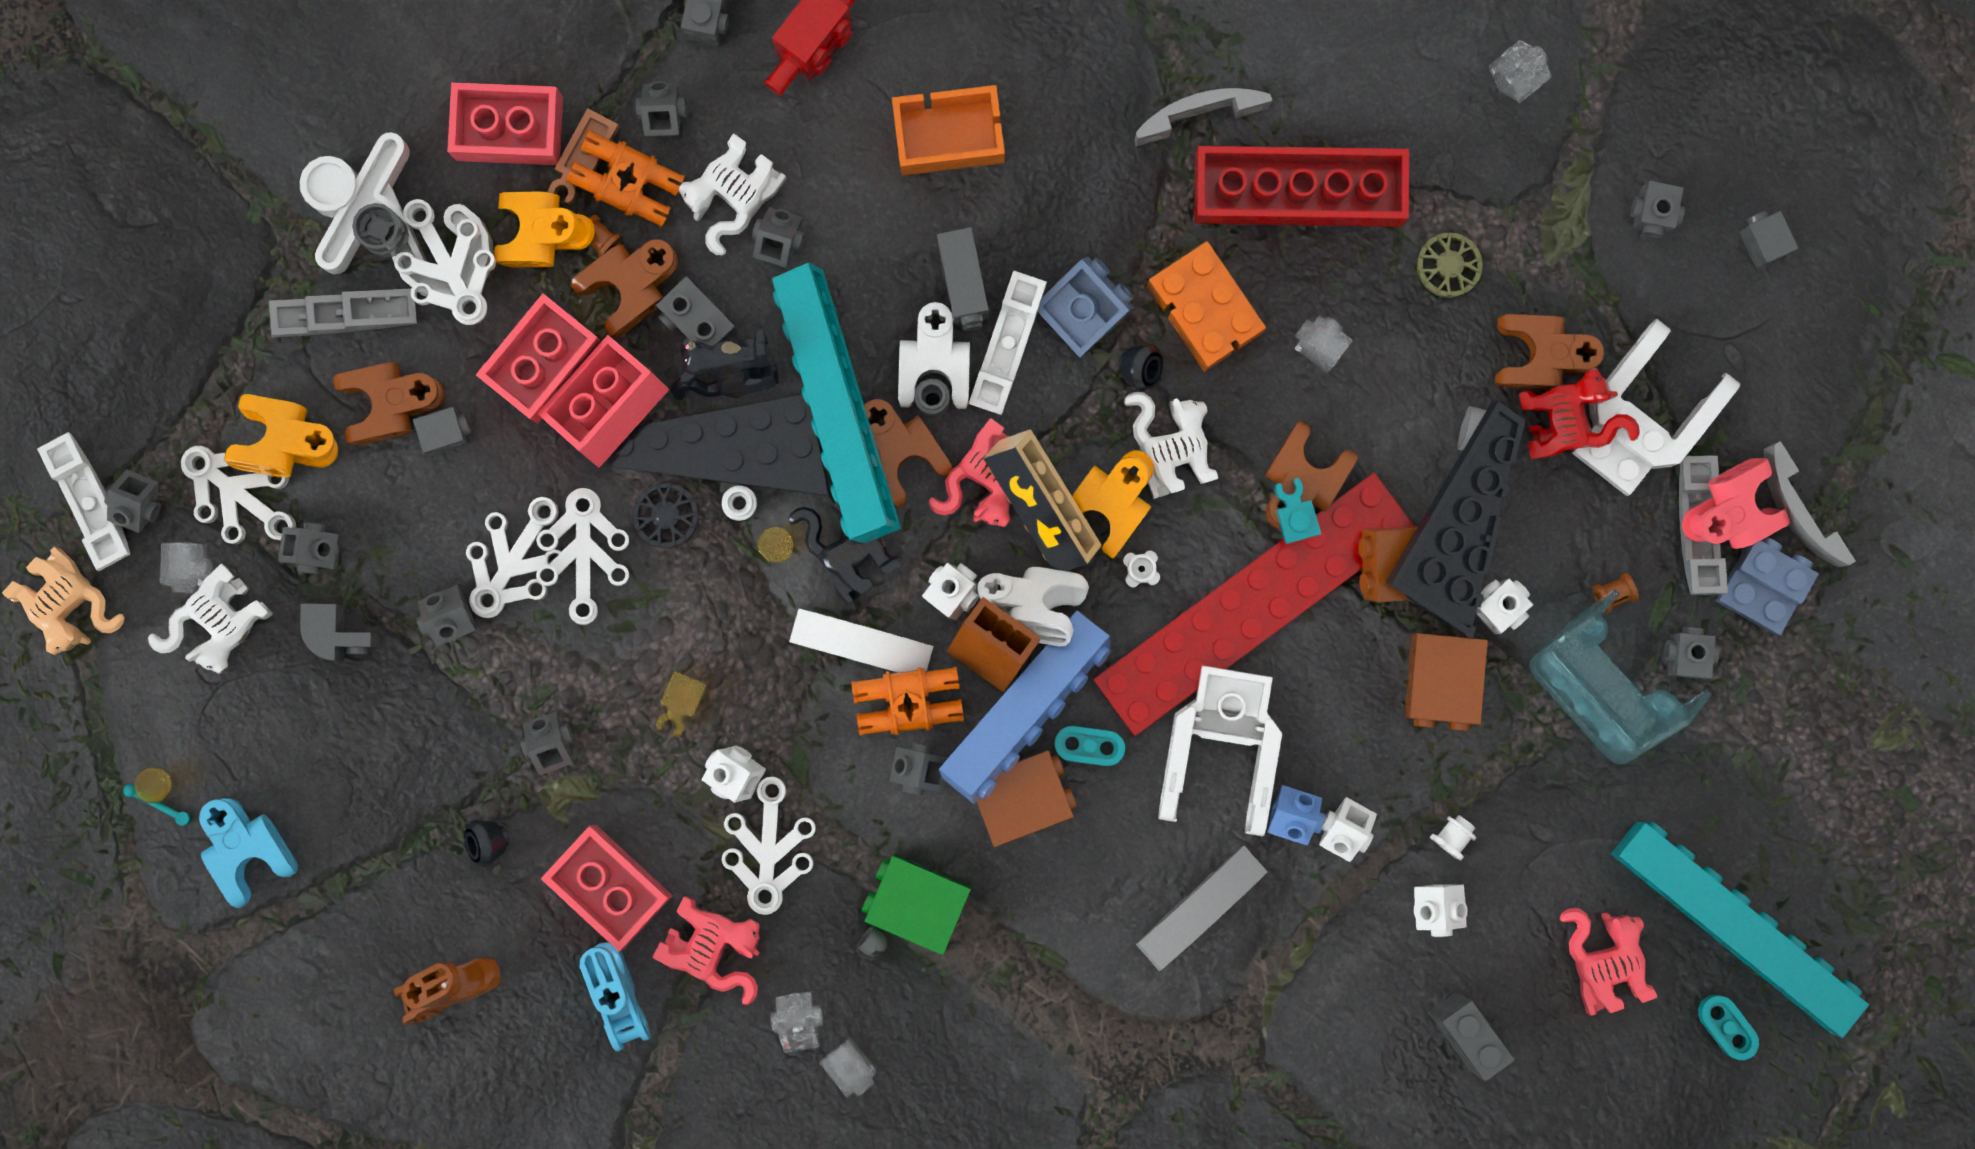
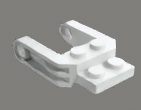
[1572,319,1740,496]
[1158,665,1282,836]

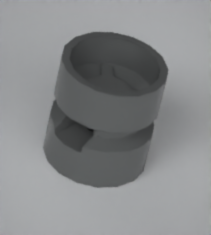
[352,203,409,258]

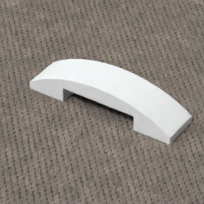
[968,270,1047,415]
[37,432,130,571]
[789,609,934,673]

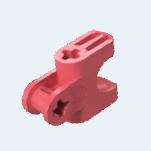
[1682,458,1790,549]

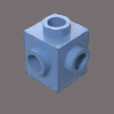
[1267,785,1325,846]

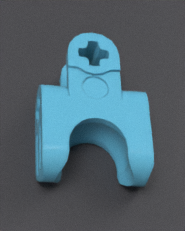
[199,798,298,908]
[580,942,651,1052]

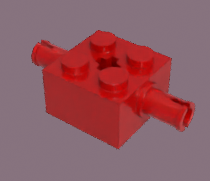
[764,0,855,96]

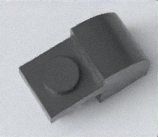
[300,604,379,661]

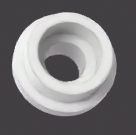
[722,486,757,521]

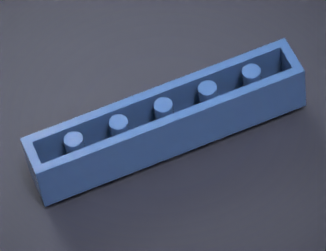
[939,611,1111,804]

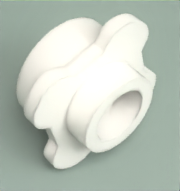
[1123,551,1160,587]

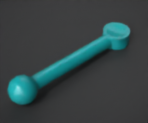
[123,784,191,826]

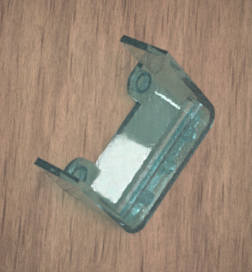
[1529,589,1711,764]

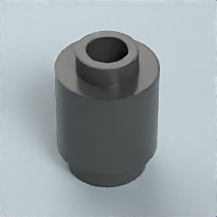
[914,379,950,418]

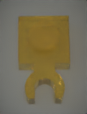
[656,671,708,737]

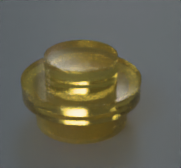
[758,527,793,562]
[134,768,172,803]

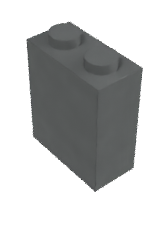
[937,227,989,332]
[1427,992,1515,1082]

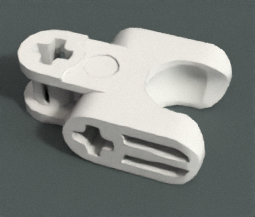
[898,302,970,409]
[977,567,1089,646]

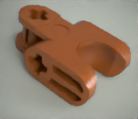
[571,239,679,338]
[1495,314,1604,390]
[333,362,445,446]
[864,399,953,508]
[1265,420,1358,530]
[394,957,501,1025]

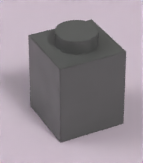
[1739,210,1799,269]
[413,407,472,457]

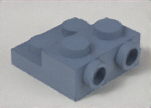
[1037,257,1135,358]
[1715,537,1819,636]

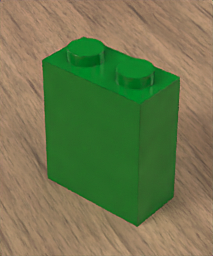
[862,854,971,955]

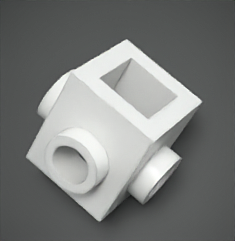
[922,563,979,620]
[1476,579,1533,634]
[702,746,766,803]
[1319,797,1377,862]
[1414,884,1467,937]

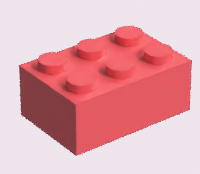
[447,82,564,165]
[476,294,602,424]
[537,335,670,468]
[541,824,673,952]

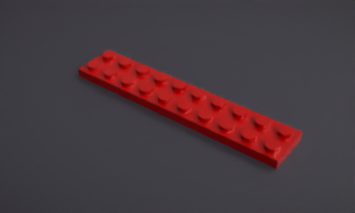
[1093,473,1414,736]

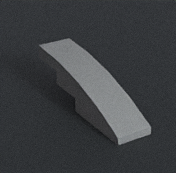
[268,289,417,338]
[1136,846,1267,971]

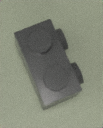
[681,0,733,46]
[656,276,738,346]

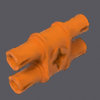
[565,129,685,227]
[851,666,964,736]

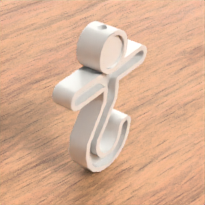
[300,132,494,297]

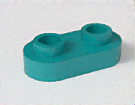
[1054,726,1125,766]
[1698,994,1759,1060]

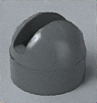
[857,925,887,957]

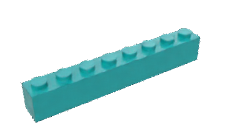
[772,262,901,543]
[1611,821,1869,1038]

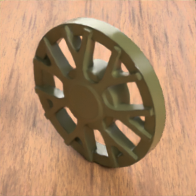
[1417,232,1483,298]

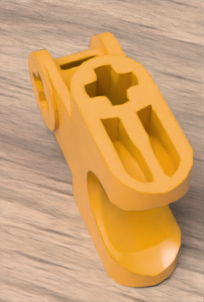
[494,192,595,268]
[224,394,339,478]
[1072,450,1154,558]

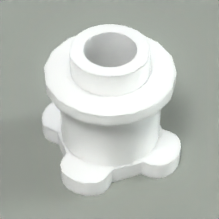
[1430,815,1476,861]

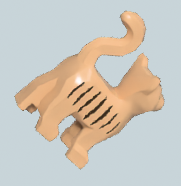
[2,547,125,655]

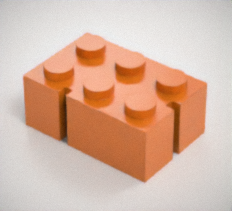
[892,85,1005,176]
[1146,241,1266,373]

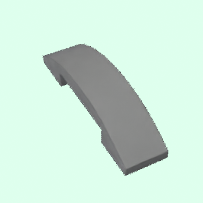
[1134,88,1272,147]
[1764,441,1856,567]
[1679,456,1728,595]

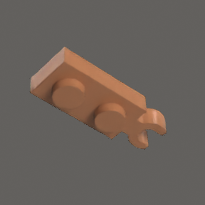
[548,108,620,206]

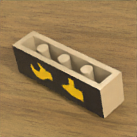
[983,429,1101,571]

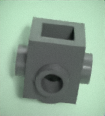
[636,81,687,136]
[1630,181,1685,238]
[752,207,805,267]
[104,469,161,533]
[278,523,339,574]
[416,585,476,647]
[1664,627,1719,679]
[520,712,575,776]
[889,743,948,796]

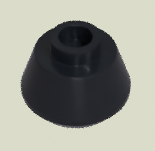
[1118,344,1164,391]
[464,820,509,867]

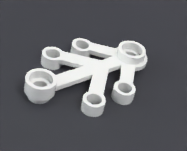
[394,199,496,325]
[181,446,296,544]
[536,488,629,625]
[466,497,562,618]
[722,777,816,915]

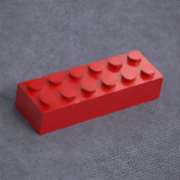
[1194,146,1409,227]

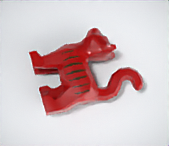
[1519,369,1640,459]

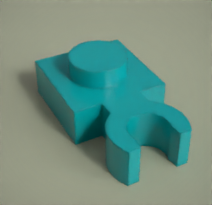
[1274,478,1321,545]

